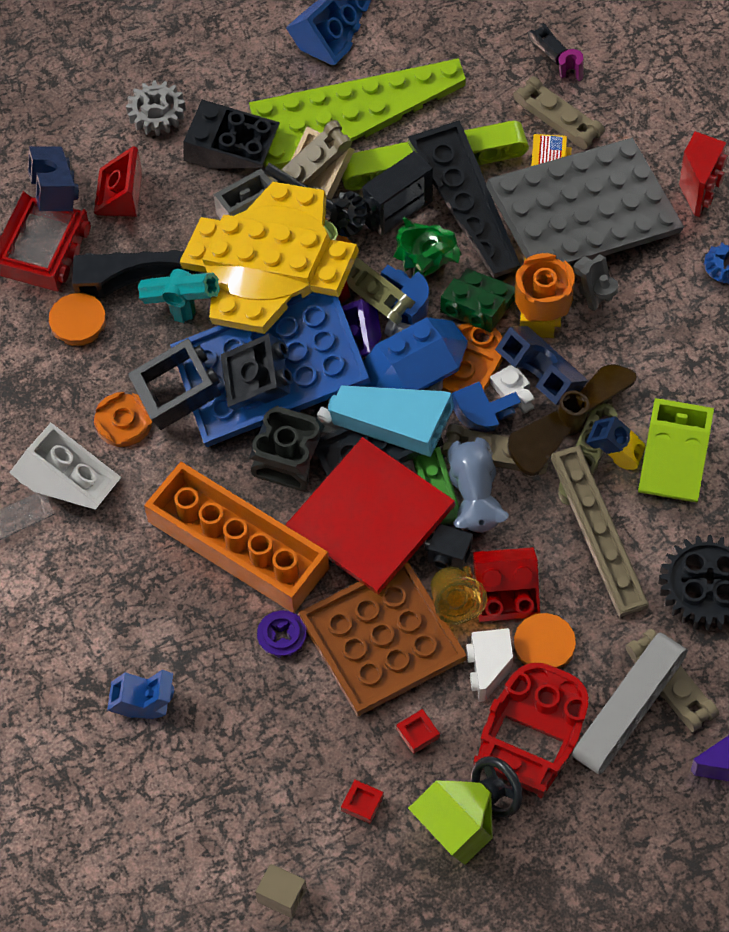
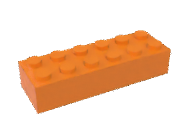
[144,461,329,613]

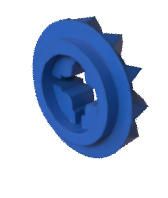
[704,242,729,283]

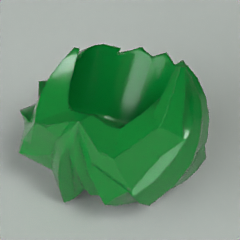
[393,217,462,276]

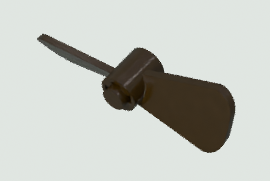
[507,364,637,476]

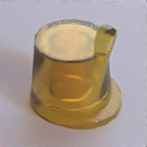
[430,566,487,625]

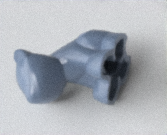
[447,437,509,533]

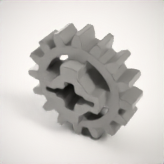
[126,80,186,135]

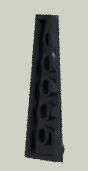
[408,120,520,278]

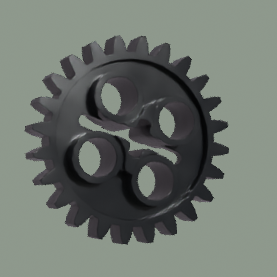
[658,535,729,631]

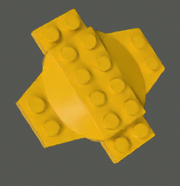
[180,182,359,334]

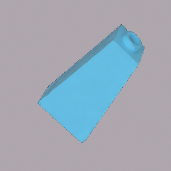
[328,385,454,457]

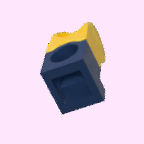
[586,416,646,470]

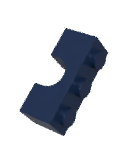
[27,146,79,211]
[495,326,589,405]

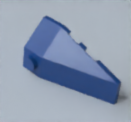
[286,0,371,65]

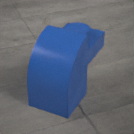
[381,265,429,325]
[452,381,521,433]
[107,670,174,719]

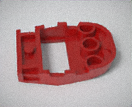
[473,663,589,798]

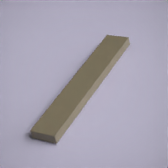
[551,445,649,618]

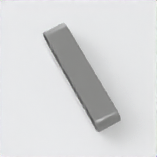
[572,632,688,775]

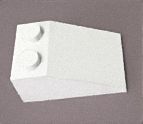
[10,423,121,510]

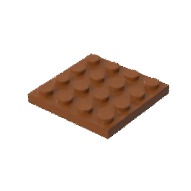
[298,561,467,717]

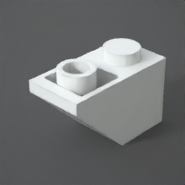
[466,628,513,702]

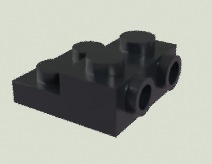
[221,334,293,410]

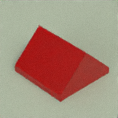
[94,146,142,217]

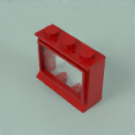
[0,191,91,292]

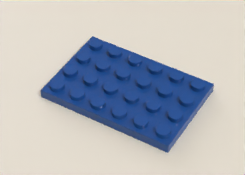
[170,292,371,447]

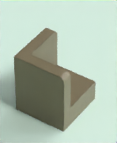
[255,864,307,919]

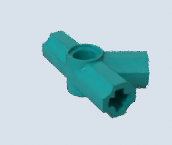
[138,269,220,323]

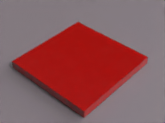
[285,437,456,595]

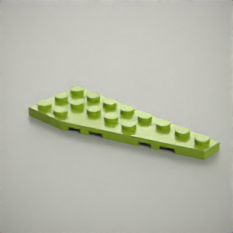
[249,58,466,169]

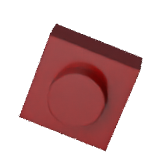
[396,709,440,754]
[341,779,384,824]

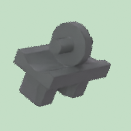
[573,254,619,311]

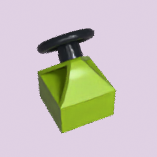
[408,756,523,865]

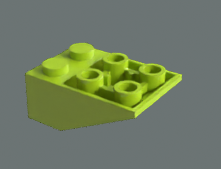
[638,398,714,503]

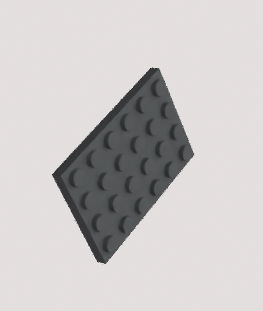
[486,137,684,266]

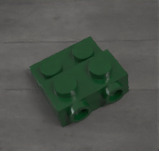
[440,268,515,332]

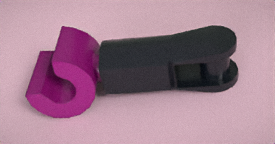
[528,23,584,81]

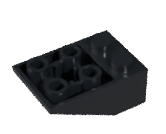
[183,99,280,169]

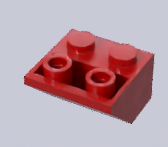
[679,131,728,217]
[473,547,540,622]

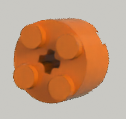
[515,253,575,322]

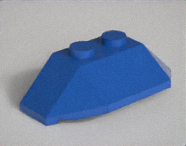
[361,317,468,390]

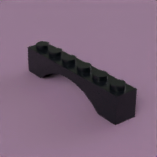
[72,250,204,299]

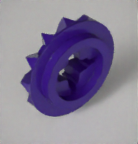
[257,610,306,658]

